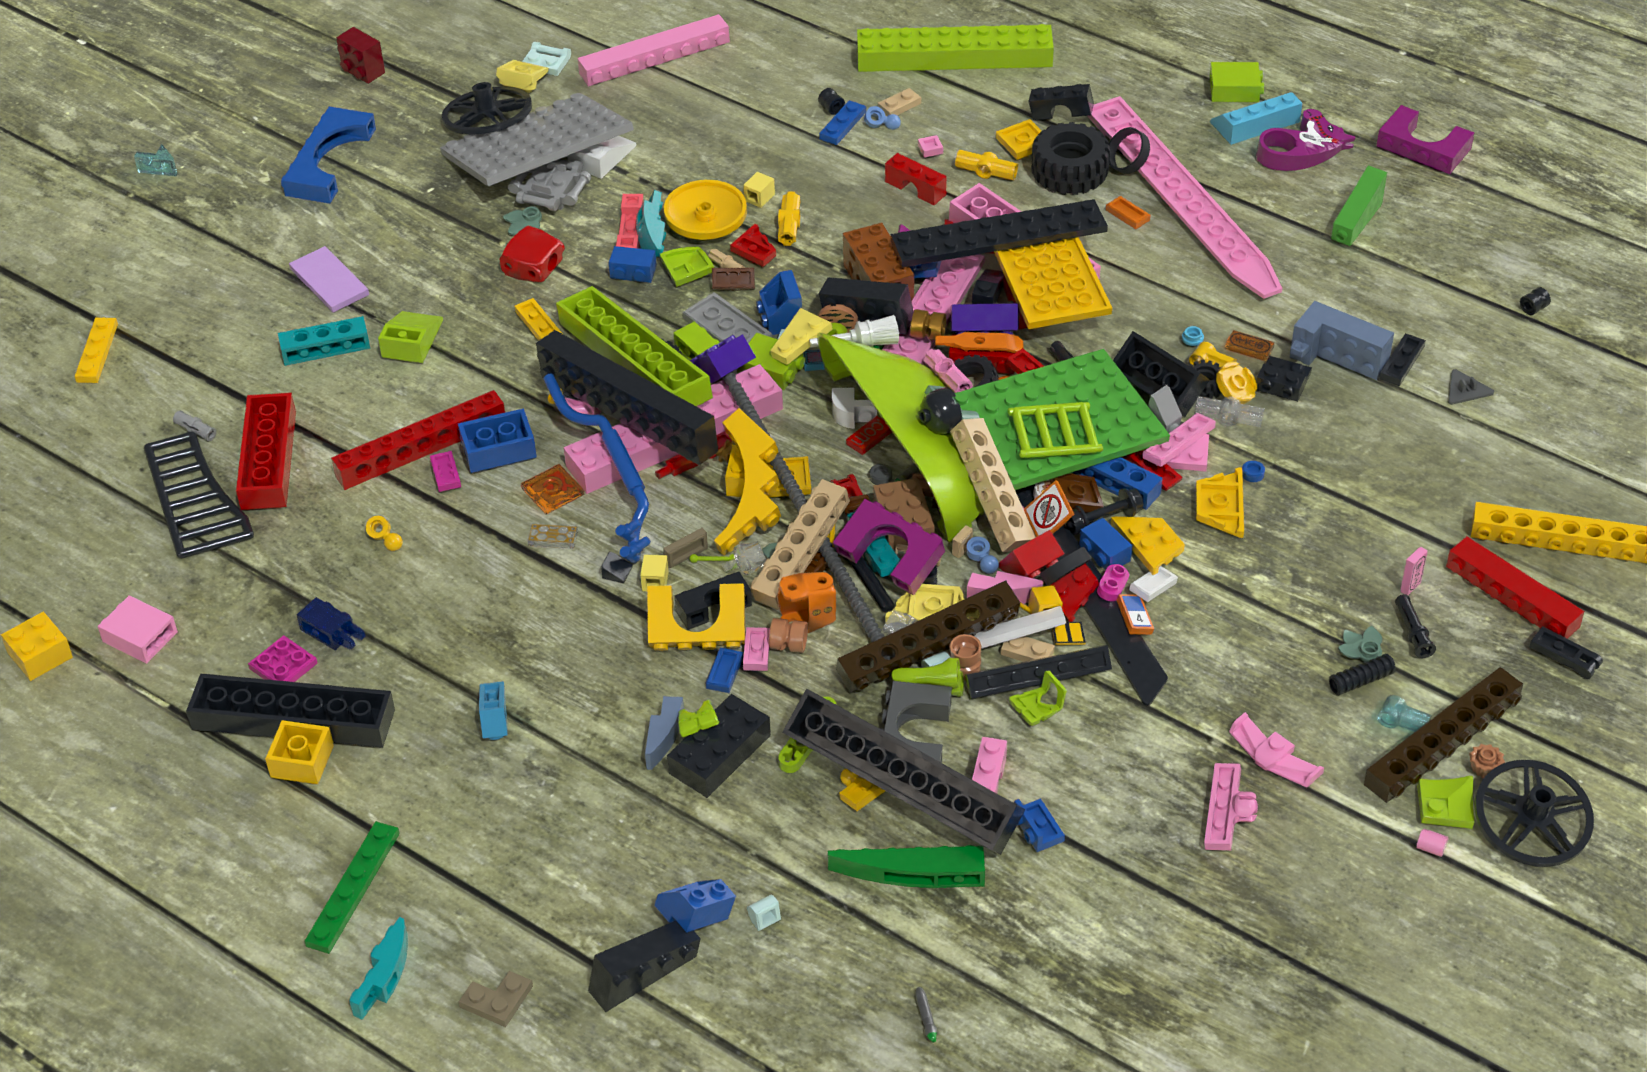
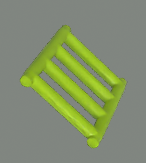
[1007,402,1103,458]

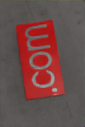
[846,416,892,455]

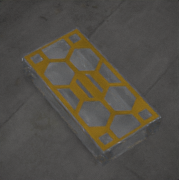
[528,524,578,549]

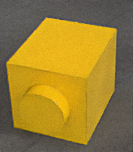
[1028,586,1063,614]

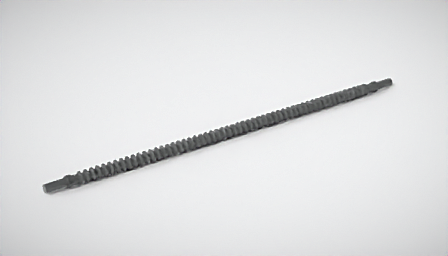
[724,372,893,660]

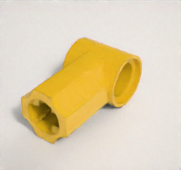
[1189,342,1237,367]

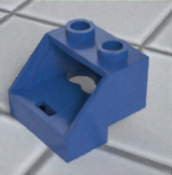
[756,270,802,335]
[654,879,736,932]

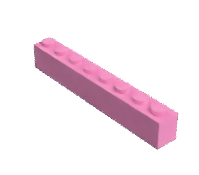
[578,14,730,86]

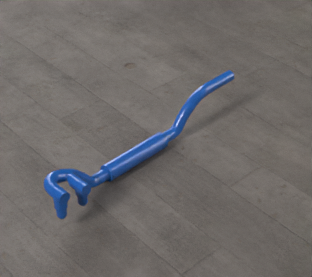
[543,374,651,563]

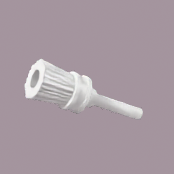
[809,315,899,348]

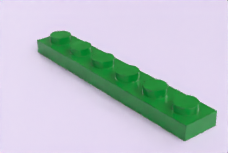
[304,821,400,954]

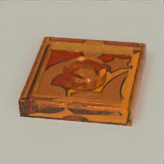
[521,464,584,515]

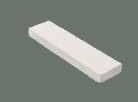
[974,606,1066,649]

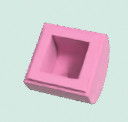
[1416,829,1449,857]

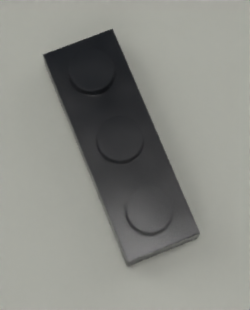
[1379,333,1426,386]

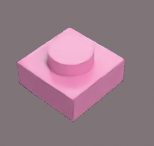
[918,135,943,157]

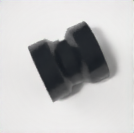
[818,88,845,115]
[1520,287,1551,316]

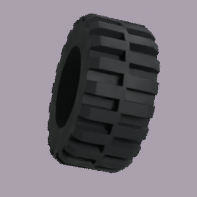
[1031,122,1110,195]

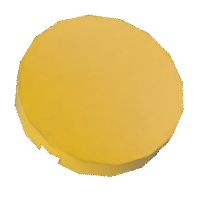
[1216,362,1257,404]

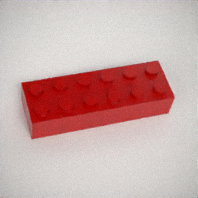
[236,392,296,510]

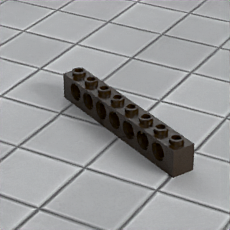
[836,580,1021,693]
[1364,667,1523,803]

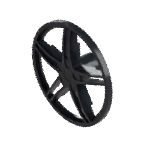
[442,82,532,135]
[1474,760,1594,867]

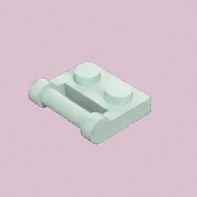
[522,42,571,76]

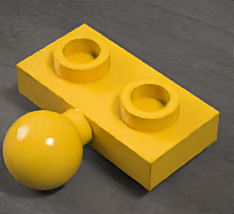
[839,768,885,811]

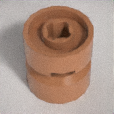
[769,618,808,653]
[950,634,982,680]

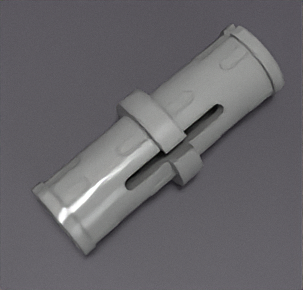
[173,410,216,441]

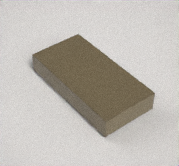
[663,528,708,568]

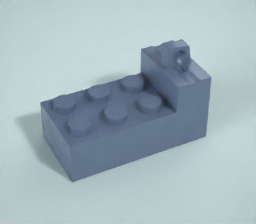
[1290,301,1394,380]

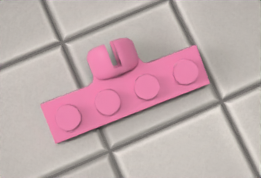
[1204,763,1258,851]

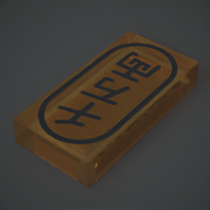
[1225,330,1275,361]

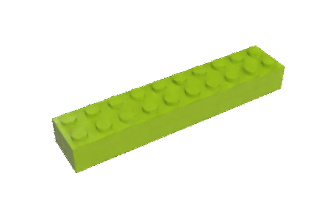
[857,24,1054,72]
[556,286,713,406]

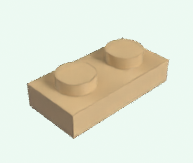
[878,88,921,116]
[1001,636,1055,662]

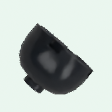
[919,387,962,434]

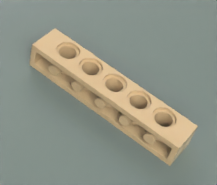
[950,418,1036,552]
[751,479,850,610]

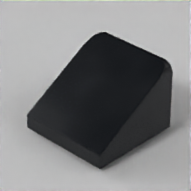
[601,551,633,583]

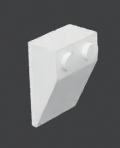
[568,136,636,179]

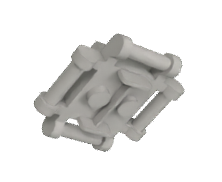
[508,159,591,211]

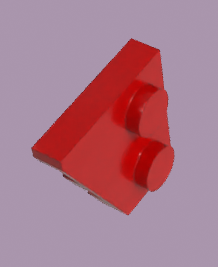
[730,224,776,267]
[1049,563,1099,622]

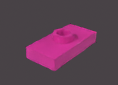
[430,451,461,492]

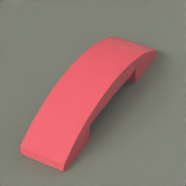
[616,194,644,248]

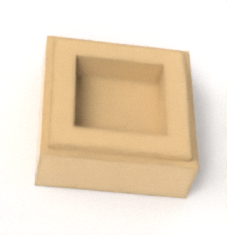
[952,526,973,558]

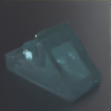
[134,144,178,176]

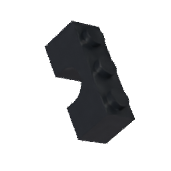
[1028,84,1094,120]
[674,571,752,630]

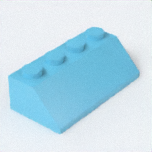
[1210,92,1302,145]

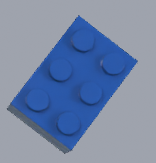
[458,408,537,473]

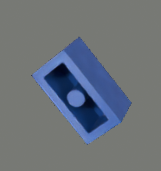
[609,246,657,283]
[1079,518,1132,570]

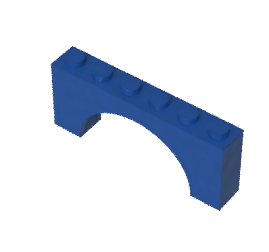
[281,106,376,204]

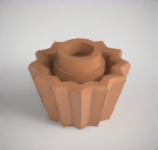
[1469,744,1505,778]

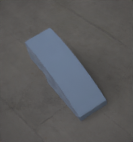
[645,696,684,770]

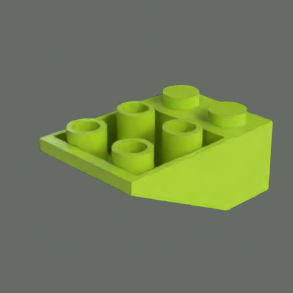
[378,311,443,363]

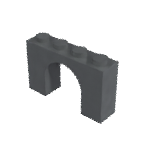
[880,681,952,763]

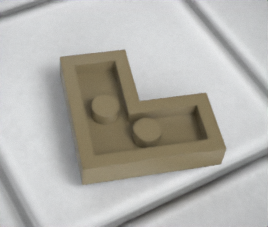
[458,971,533,1027]

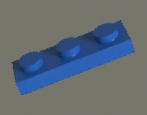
[819,100,866,145]

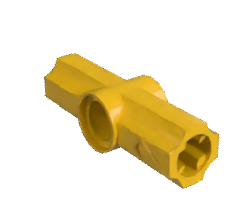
[955,149,1019,181]
[778,191,801,246]

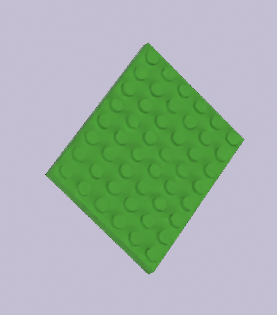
[953,349,1170,490]

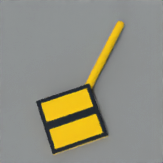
[1020,603,1086,645]

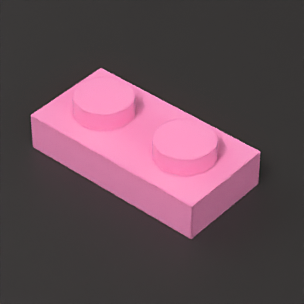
[743,627,770,671]

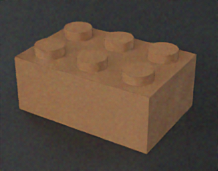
[873,478,934,552]

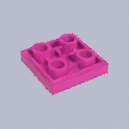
[248,635,318,682]

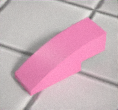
[967,571,1044,604]

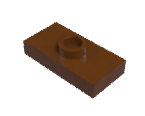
[712,268,755,291]

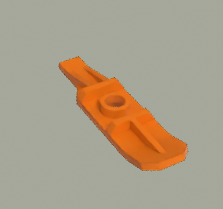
[935,332,1023,353]

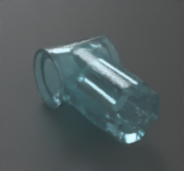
[1377,695,1432,732]

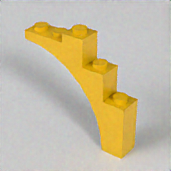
[714,408,781,556]

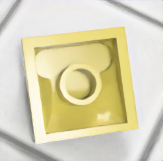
[496,60,549,93]

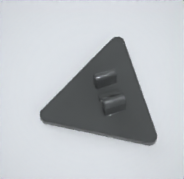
[1448,369,1494,405]

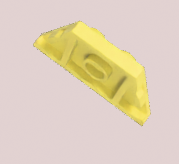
[885,584,976,628]

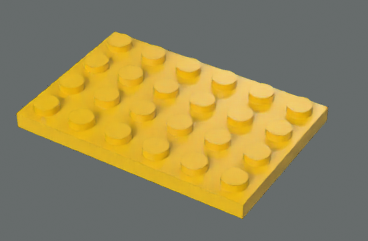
[994,237,1112,329]

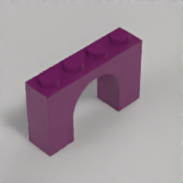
[1376,105,1475,174]
[833,499,945,595]

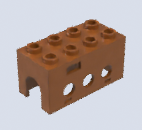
[843,223,914,301]

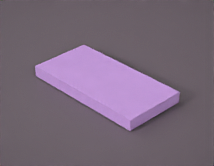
[289,246,369,312]

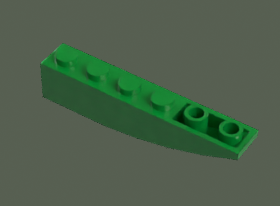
[828,845,985,888]

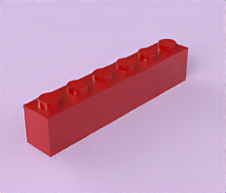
[1446,536,1585,639]

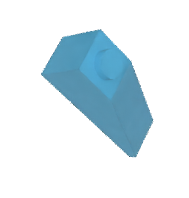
[479,681,508,740]

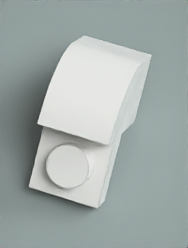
[832,388,877,429]

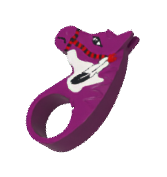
[1256,109,1356,171]

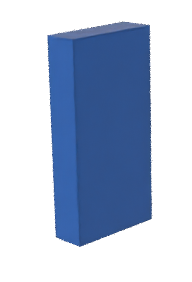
[706,647,743,693]

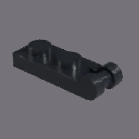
[1529,626,1603,679]

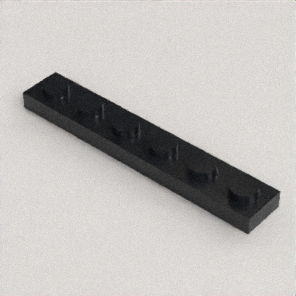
[965,645,1112,699]

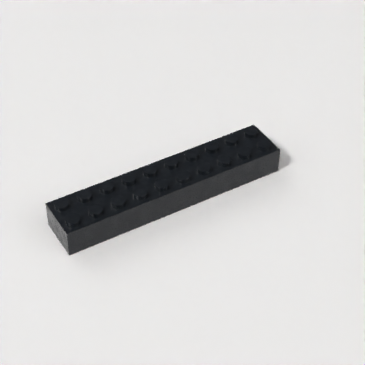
[536,330,719,466]
[782,688,1026,855]

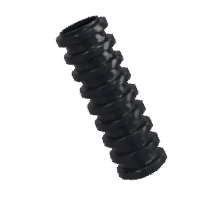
[1329,653,1396,696]

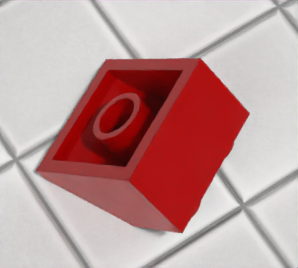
[998,530,1065,579]

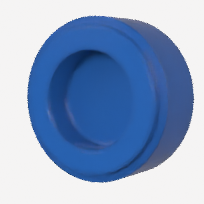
[1242,461,1265,482]

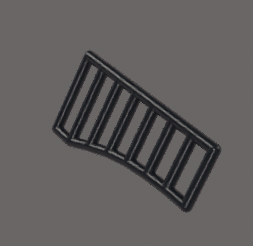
[144,431,254,559]

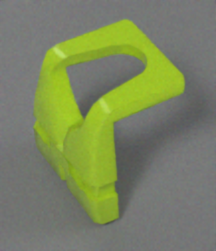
[1009,670,1067,726]
[678,700,719,737]

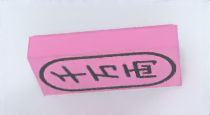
[1401,547,1428,595]

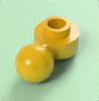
[366,516,403,551]

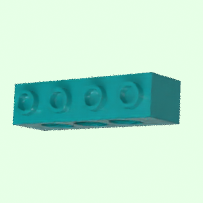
[278,316,371,366]

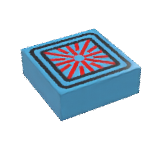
[803,349,825,371]

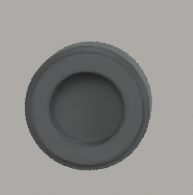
[870,464,892,485]

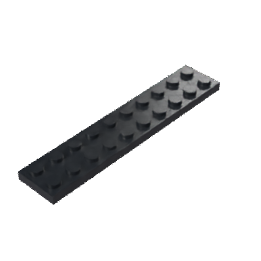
[891,199,1108,268]

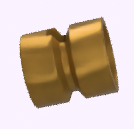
[910,309,947,340]

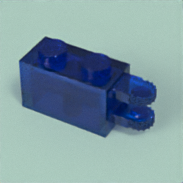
[296,597,366,651]

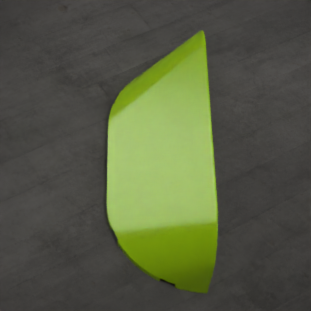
[817,332,985,543]

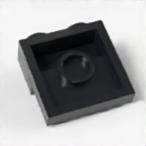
[1256,356,1312,402]

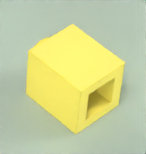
[743,172,775,208]
[641,555,669,591]

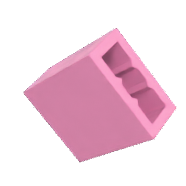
[98,595,178,664]

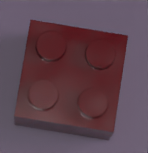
[336,26,385,84]

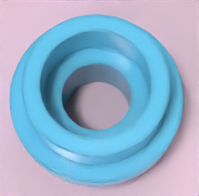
[1182,326,1204,346]

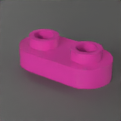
[1097,564,1129,601]

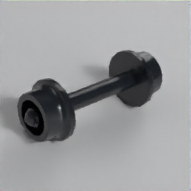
[1066,488,1143,535]

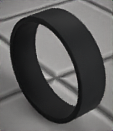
[1109,127,1150,174]
[1040,547,1092,586]

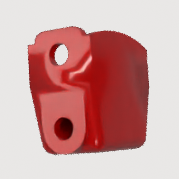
[499,225,565,282]

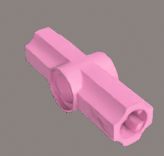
[923,349,973,393]

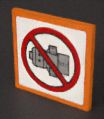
[1024,480,1075,537]

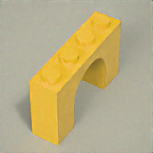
[647,584,745,651]

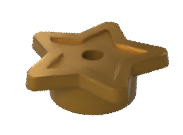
[716,440,736,463]

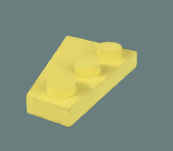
[771,308,832,365]

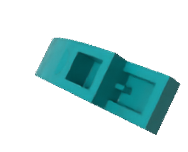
[636,190,666,257]
[847,512,901,577]
[349,917,408,1020]

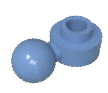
[864,106,901,130]
[966,537,999,574]

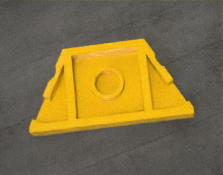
[1196,467,1244,538]
[1111,516,1185,575]

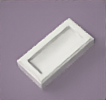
[1129,566,1178,602]

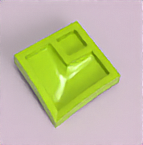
[660,247,714,287]
[1417,776,1475,829]

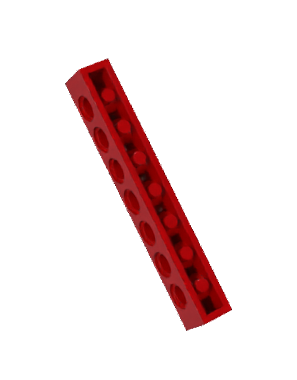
[331,390,505,490]

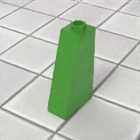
[1331,165,1387,246]

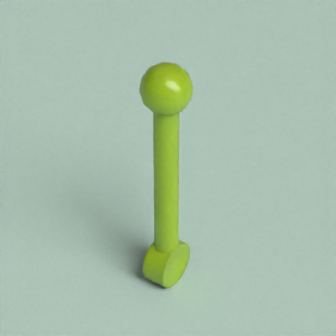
[689,554,738,564]

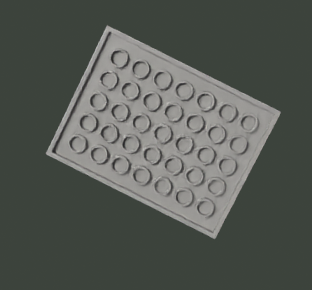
[440,93,634,186]

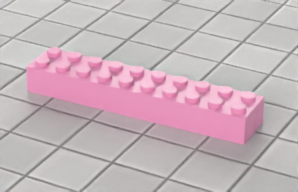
[563,364,783,494]

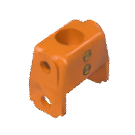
[778,572,836,633]

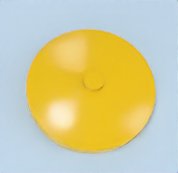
[664,180,747,240]

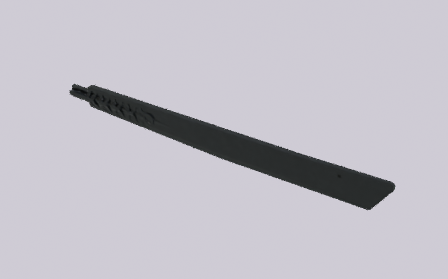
[1015,484,1168,706]

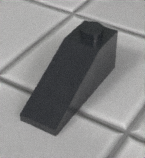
[972,269,1004,304]

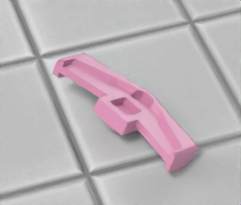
[1229,712,1324,788]

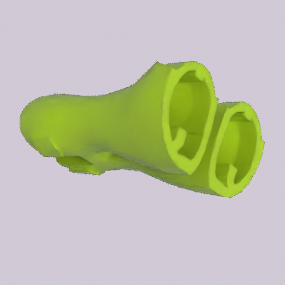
[892,658,964,697]

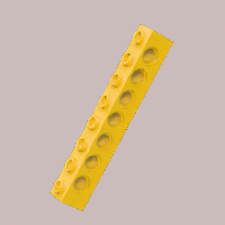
[1470,502,1647,563]

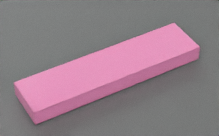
[1143,413,1216,467]

